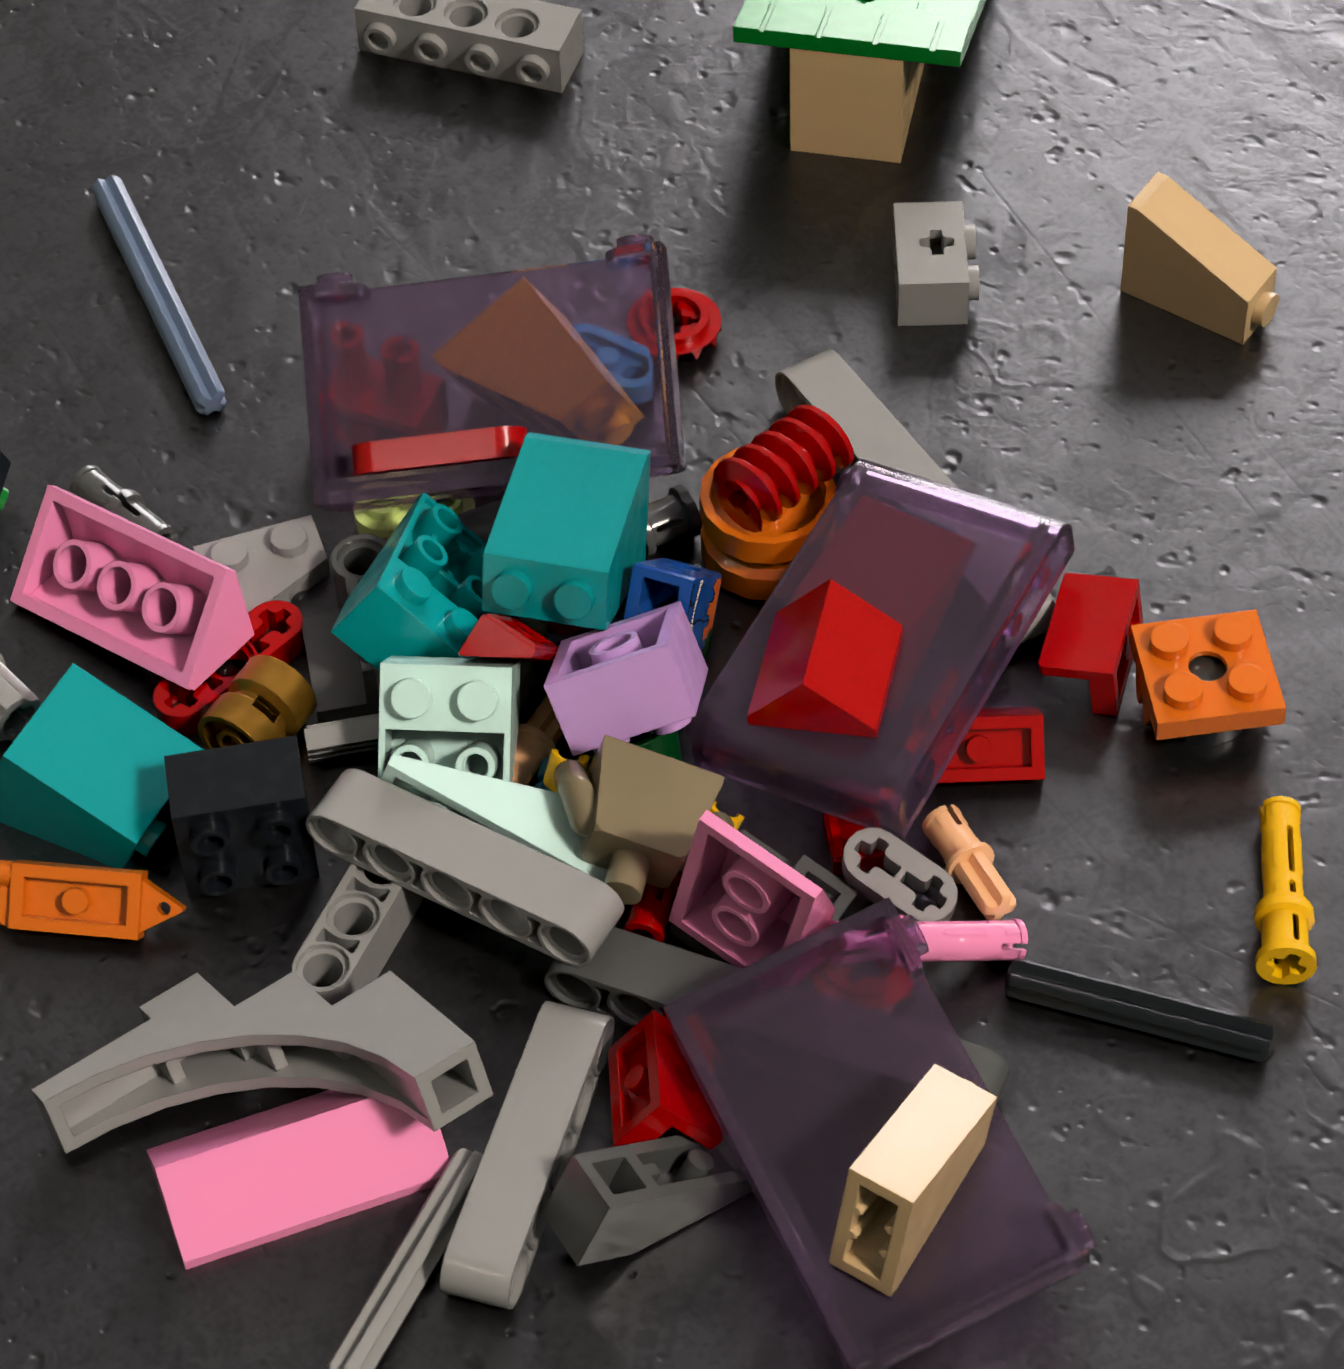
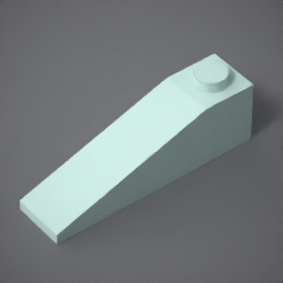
[380,754,607,882]

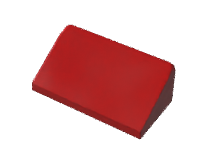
[458,613,559,662]

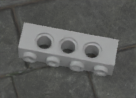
[354,0,584,93]

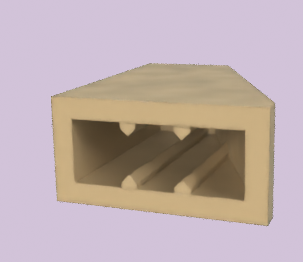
[1120,172,1279,345]
[828,1064,997,1297]

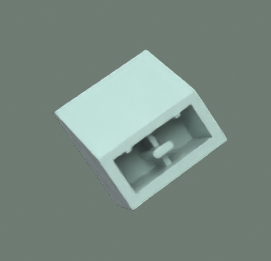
[378,656,521,782]

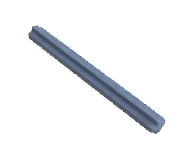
[92,175,227,416]

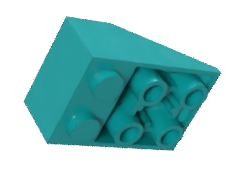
[331,491,499,672]

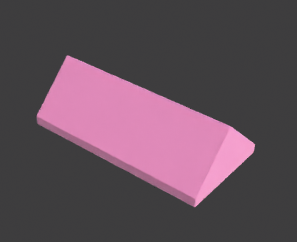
[10,485,255,690]
[146,1090,450,1270]

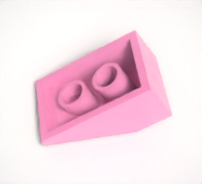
[668,810,836,983]

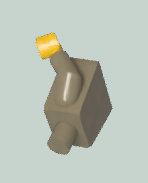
[543,734,744,905]

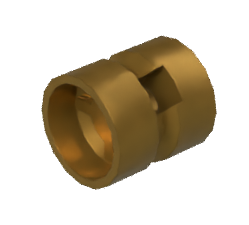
[197,654,317,749]

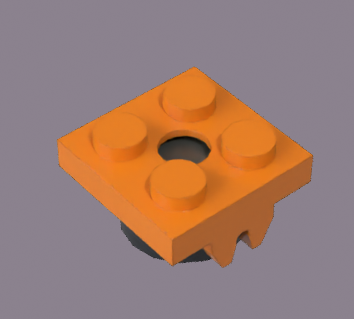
[1129,609,1286,746]

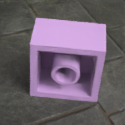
[543,601,708,756]

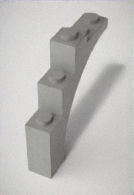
[32,970,494,1154]

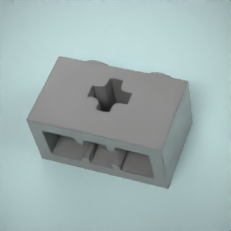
[892,201,980,326]

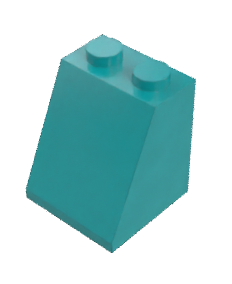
[482,432,651,631]
[0,663,204,869]

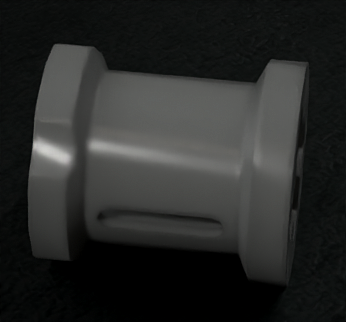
[646,485,702,558]

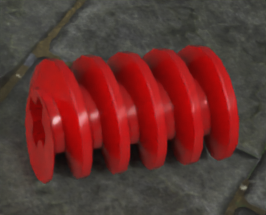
[713,404,854,533]

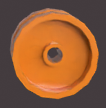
[699,447,837,601]

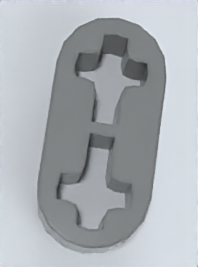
[842,827,958,921]

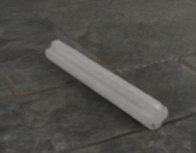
[327,1148,483,1369]

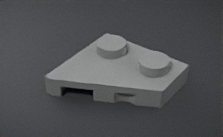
[193,515,330,613]

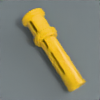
[1253,796,1317,985]

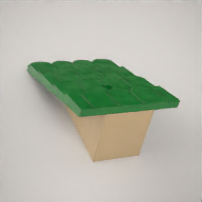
[733,0,986,163]

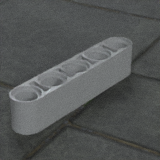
[306,768,625,967]
[440,1001,615,1310]

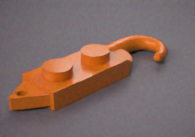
[0,859,186,940]

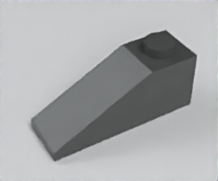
[541,1124,773,1266]

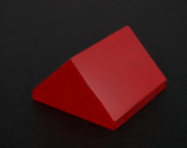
[747,579,904,738]

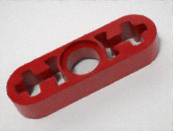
[351,426,527,480]
[153,600,305,736]

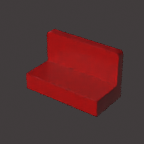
[1038,572,1143,716]
[909,707,1045,784]
[608,1010,723,1150]

